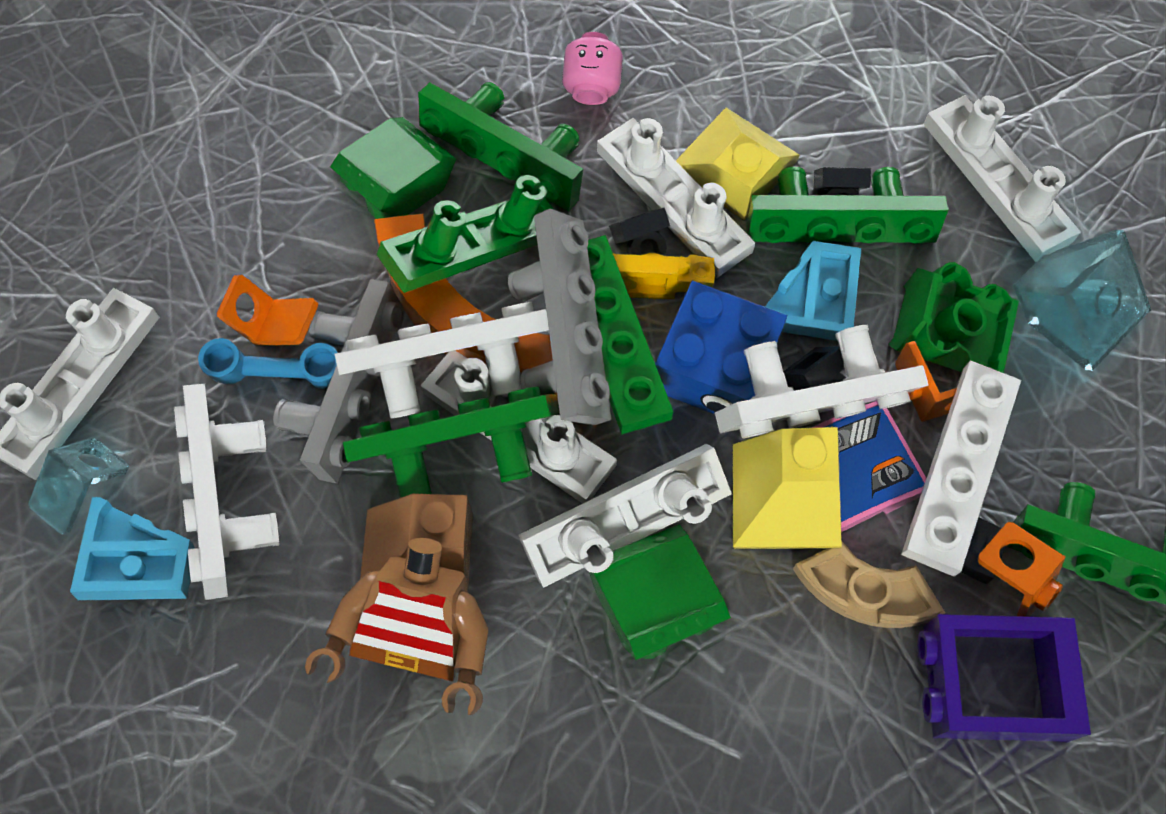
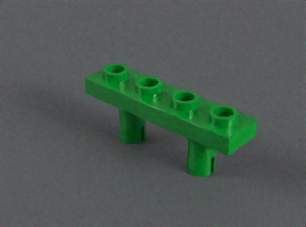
[418,82,583,212]
[746,166,949,244]
[376,175,554,293]
[587,235,673,435]
[343,386,560,498]
[1006,482,1166,605]

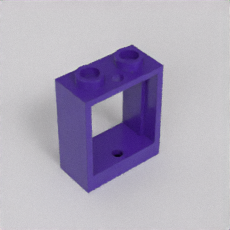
[917,614,1091,742]

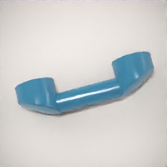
[198,338,338,389]

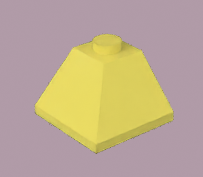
[676,108,800,220]
[733,427,842,549]

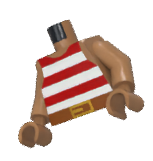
[305,538,489,715]

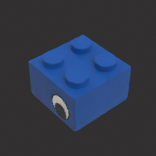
[655,280,788,414]

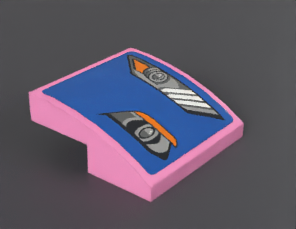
[812,401,926,532]

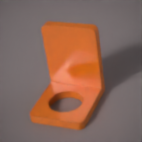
[217,275,319,345]
[895,341,957,422]
[978,522,1066,617]

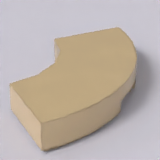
[793,542,945,628]

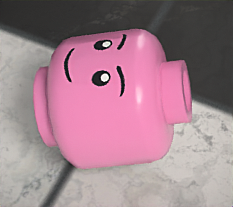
[562,32,623,105]

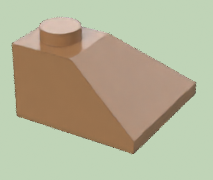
[360,494,473,593]

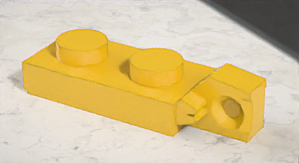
[613,253,715,299]

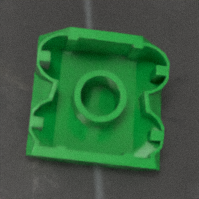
[330,117,456,219]
[888,262,1019,373]
[589,525,731,660]

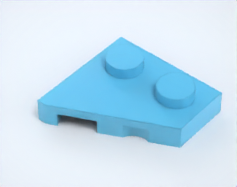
[763,241,861,341]
[70,497,195,600]

